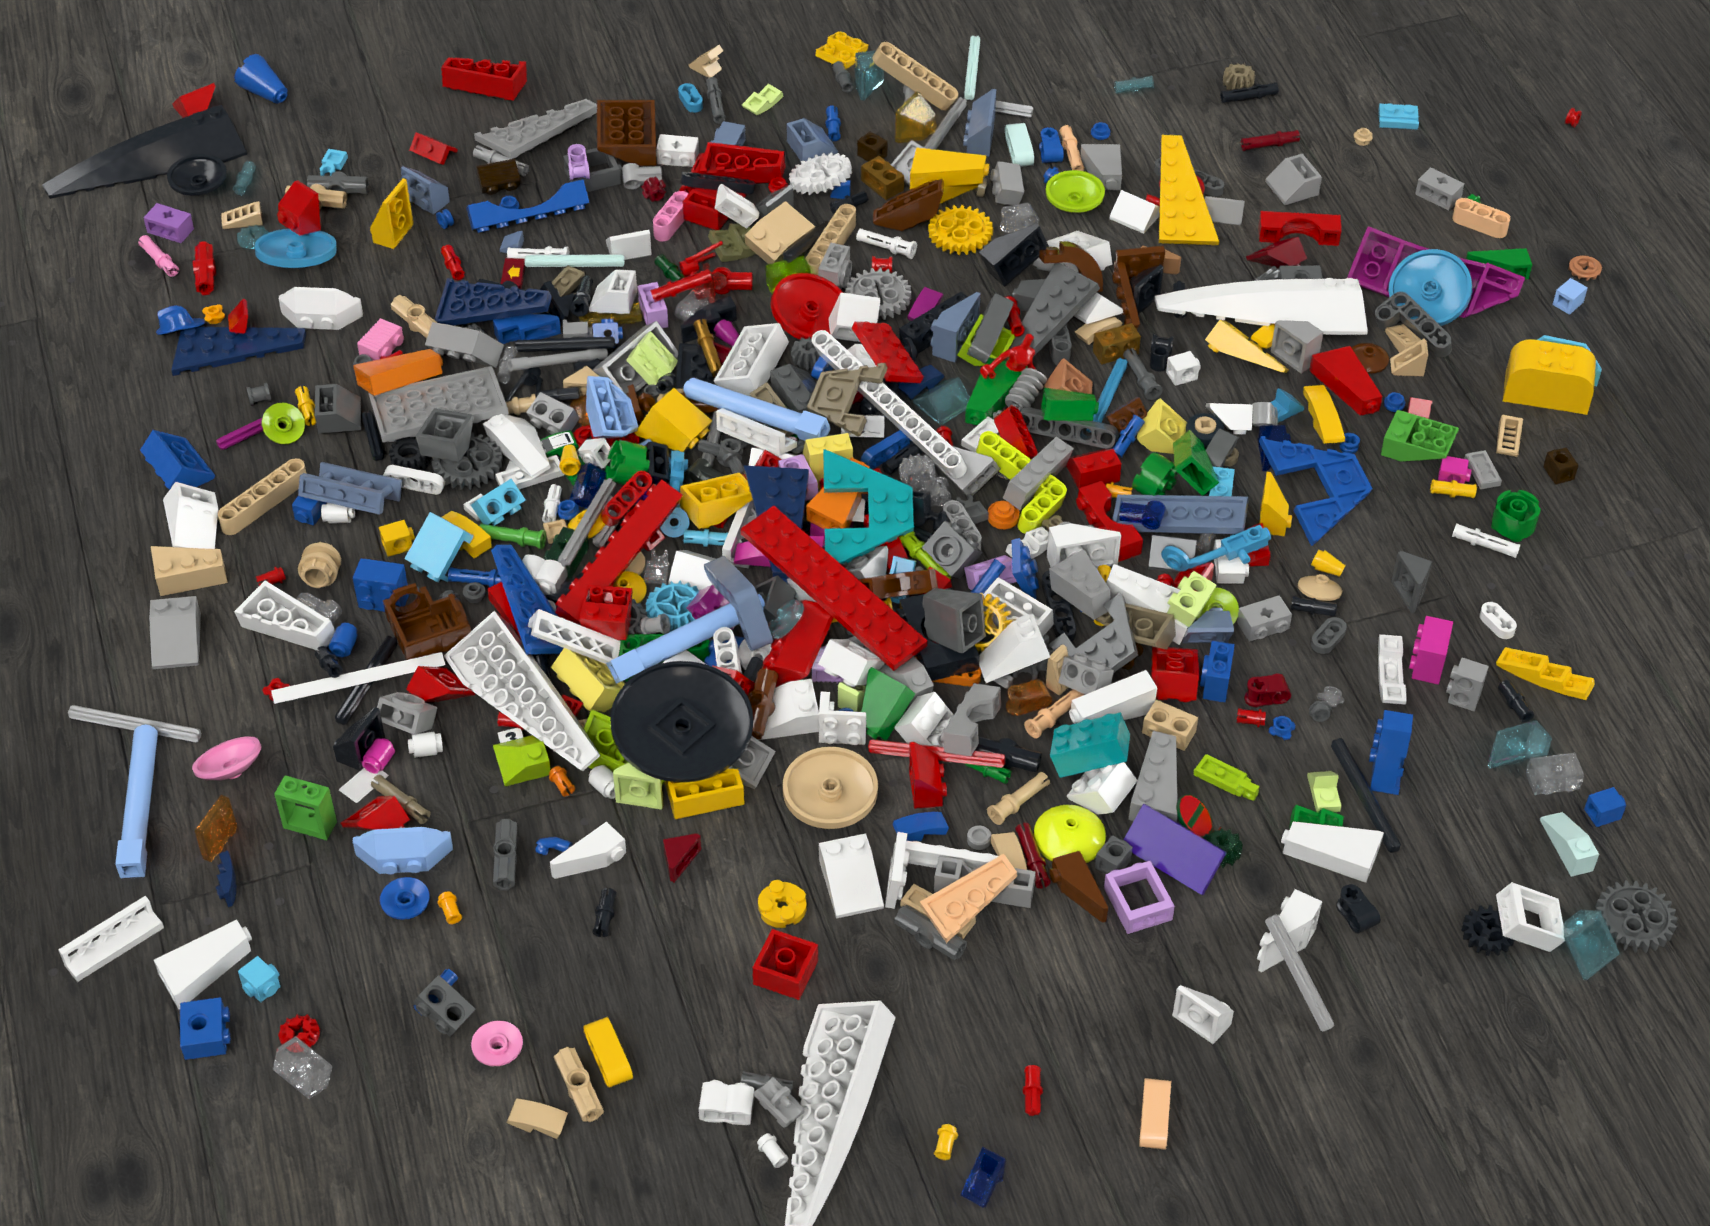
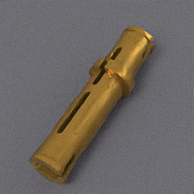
[693,319,722,377]

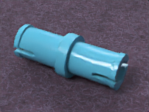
[684,529,729,547]

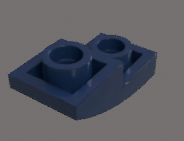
[898,365,945,400]
[215,851,236,907]

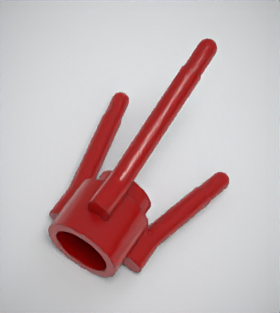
[679,241,723,277]

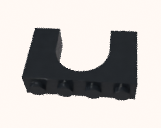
[897,588,979,681]

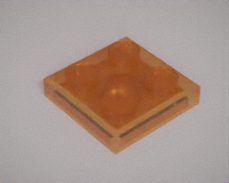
[194,795,237,862]

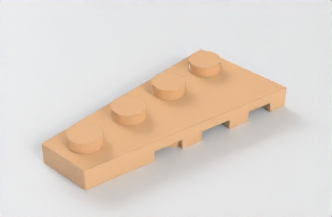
[920,854,1017,943]

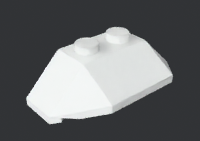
[278,287,363,330]

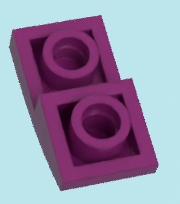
[908,287,943,321]

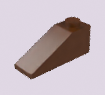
[1049,851,1108,923]

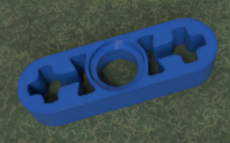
[861,430,911,469]

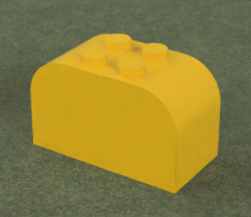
[1503,339,1596,415]

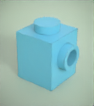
[238,956,280,1002]

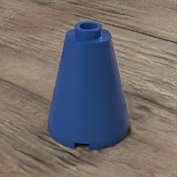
[235,54,287,103]

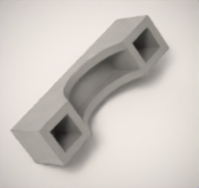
[1003,437,1074,510]
[941,683,1001,756]
[934,856,1036,908]

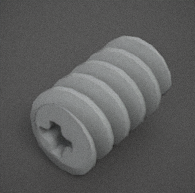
[1005,368,1047,411]

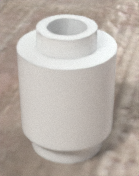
[321,503,355,524]
[408,732,443,758]
[589,765,615,799]

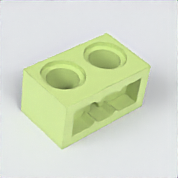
[1167,571,1216,627]

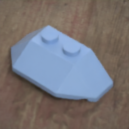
[586,376,638,439]
[353,827,453,874]

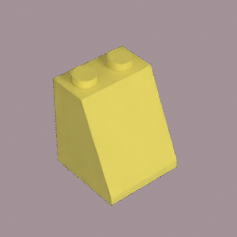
[803,433,853,489]

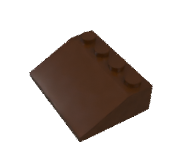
[597,100,656,166]

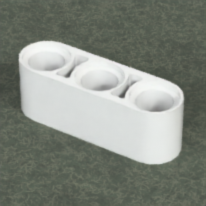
[713,627,742,674]

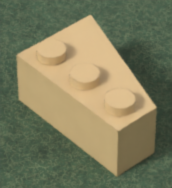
[151,546,228,596]

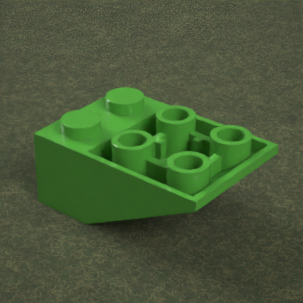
[1381,410,1459,462]

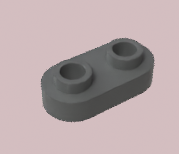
[1311,617,1347,654]

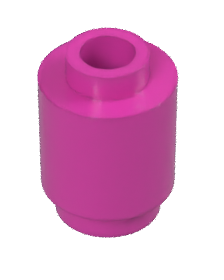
[362,738,395,774]

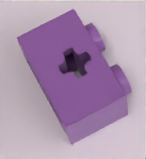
[144,203,194,243]

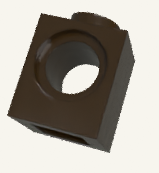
[857,131,888,161]
[1543,447,1579,485]

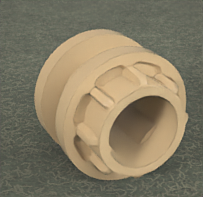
[298,542,341,588]

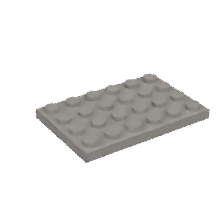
[369,366,509,442]

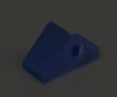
[960,1147,1007,1208]

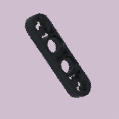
[680,172,756,194]
[1042,571,1076,642]

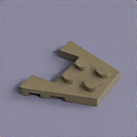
[807,363,888,436]

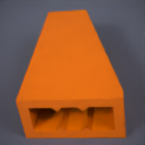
[353,349,443,396]
[806,457,869,529]

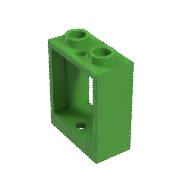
[274,776,337,840]

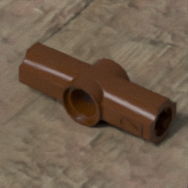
[747,668,778,739]

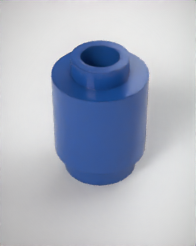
[329,623,358,657]

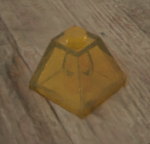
[895,91,937,143]

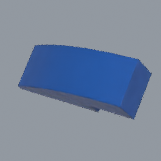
[493,314,561,344]

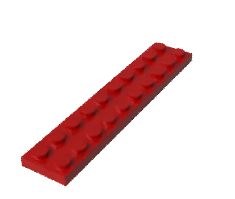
[741,506,928,671]

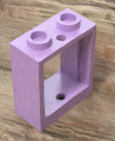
[1104,861,1175,934]

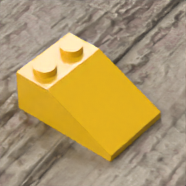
[370,178,414,249]
[680,473,752,529]

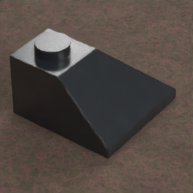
[1130,265,1164,314]
[333,707,385,771]

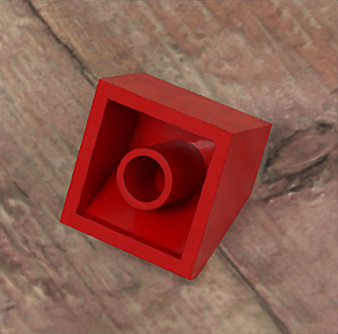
[277,180,321,236]
[1066,449,1122,489]
[909,742,947,809]

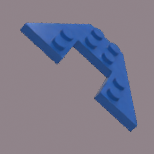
[1259,436,1372,546]

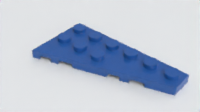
[491,545,564,655]

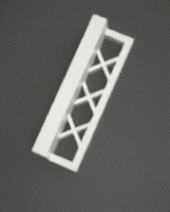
[716,408,797,456]
[722,500,757,568]
[528,609,620,664]
[59,896,164,982]

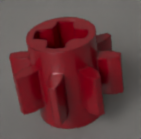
[641,176,667,202]

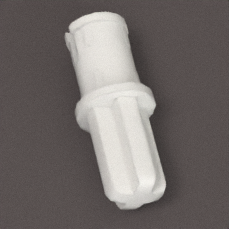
[542,484,562,523]

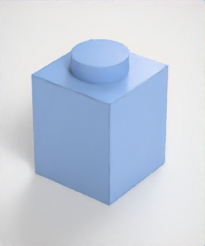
[1553,278,1587,315]

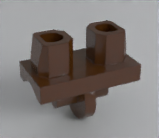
[626,384,655,425]
[1106,397,1147,433]

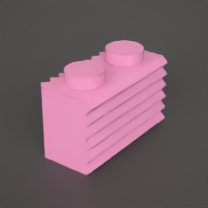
[357,318,404,361]

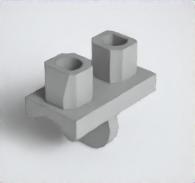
[754,1077,805,1127]

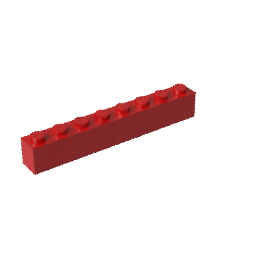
[555,480,683,625]

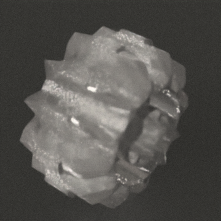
[899,453,936,489]

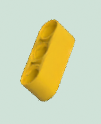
[583,1017,633,1088]

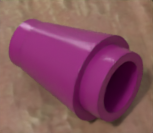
[714,319,739,347]

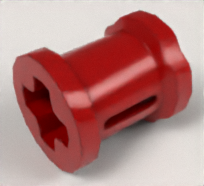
[872,256,892,274]

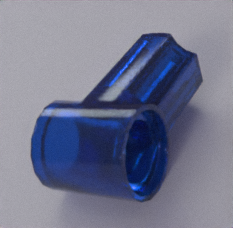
[1119,500,1166,530]

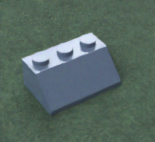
[963,89,997,156]

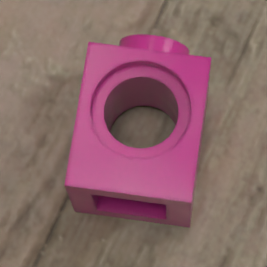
[1438,456,1472,484]

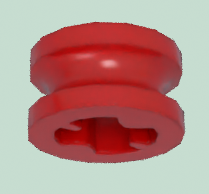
[1565,108,1582,127]

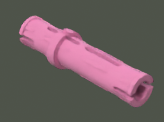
[138,235,179,277]

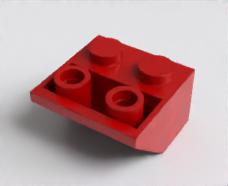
[579,584,633,640]

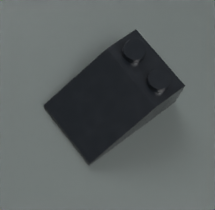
[979,224,1049,287]

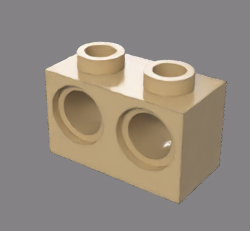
[1142,700,1198,751]

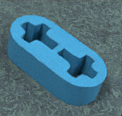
[678,83,703,113]

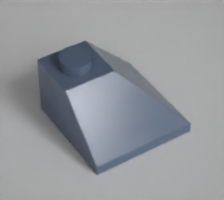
[1182,608,1234,643]

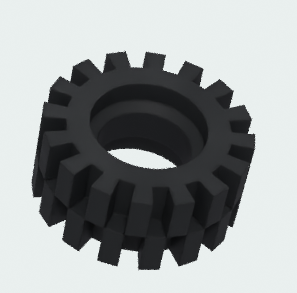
[389,437,430,471]

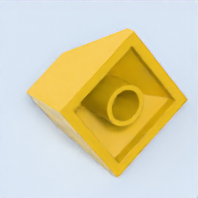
[1259,472,1292,536]

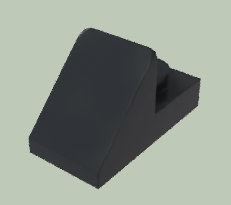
[540,281,574,326]

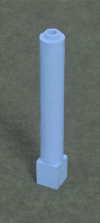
[683,378,831,441]
[606,594,765,684]
[116,724,158,878]

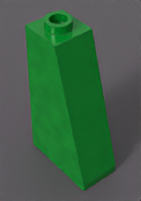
[965,357,1028,426]
[1173,430,1219,496]

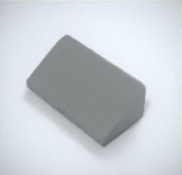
[1205,196,1245,225]

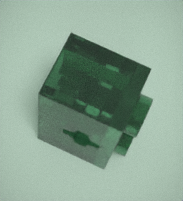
[544,527,589,579]

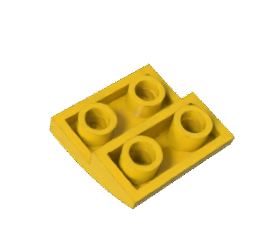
[815,31,869,69]

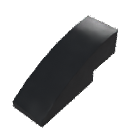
[681,296,737,343]

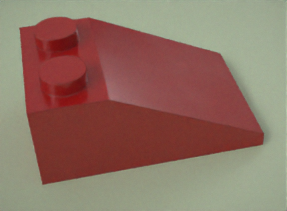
[1150,646,1199,702]

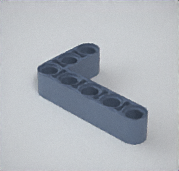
[704,556,773,651]

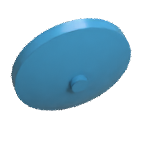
[254,229,337,268]
[1389,249,1472,326]

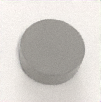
[967,825,991,850]

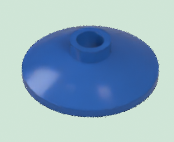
[380,877,430,920]

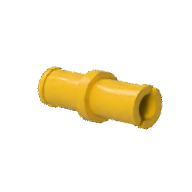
[295,386,316,426]
[1430,480,1477,498]

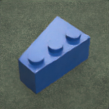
[1369,710,1413,795]

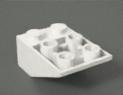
[163,482,218,549]
[1257,889,1322,972]

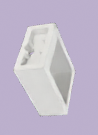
[1496,883,1566,952]

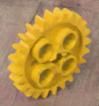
[928,205,993,255]

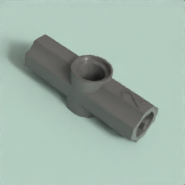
[307,171,369,194]
[493,819,517,890]
[894,905,967,961]

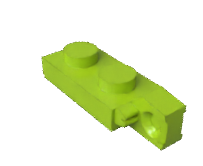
[1193,754,1259,801]

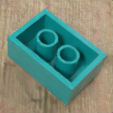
[1050,712,1130,778]

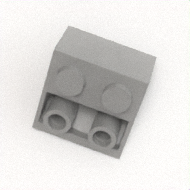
[1265,154,1322,205]

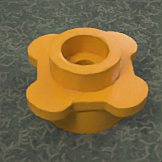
[202,305,225,324]

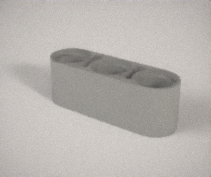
[943,500,982,550]

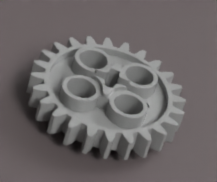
[845,268,911,320]

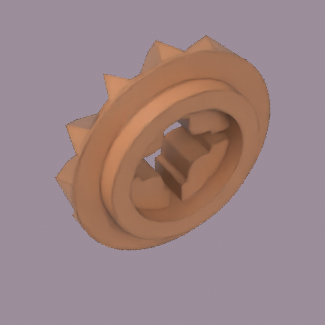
[1569,256,1602,281]

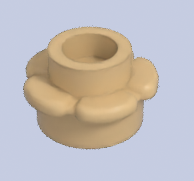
[1354,128,1373,146]

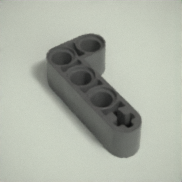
[1375,292,1452,357]
[967,293,1014,363]

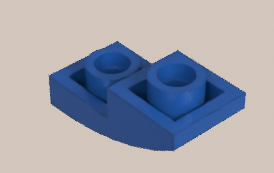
[893,812,949,841]

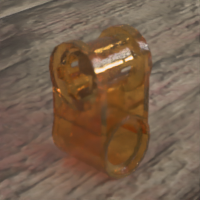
[1006,679,1052,716]

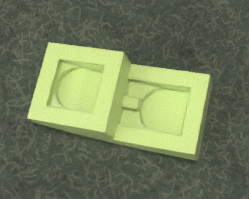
[742,84,783,115]

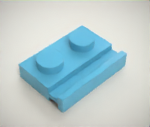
[1378,104,1419,130]

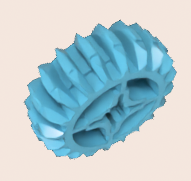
[646,580,699,632]

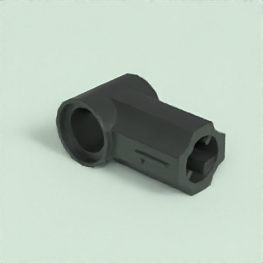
[684,458,726,484]

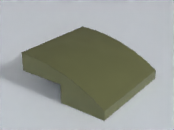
[708,224,756,262]

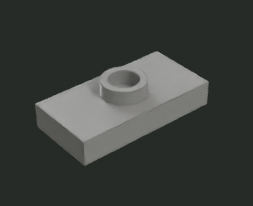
[1464,450,1502,489]

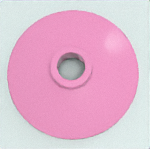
[471,1021,523,1066]

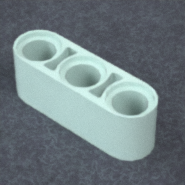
[1005,123,1034,166]

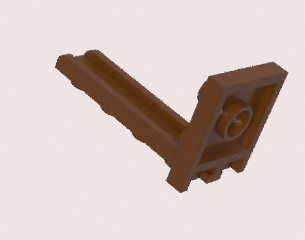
[1112,246,1165,331]

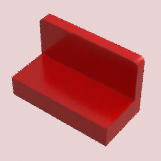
[409,132,458,165]

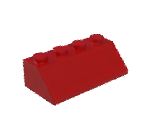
[762,600,834,687]

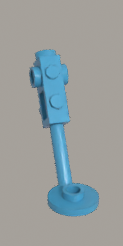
[660,450,690,538]
[1161,525,1271,571]

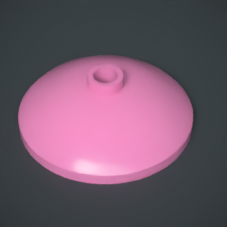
[192,737,261,780]

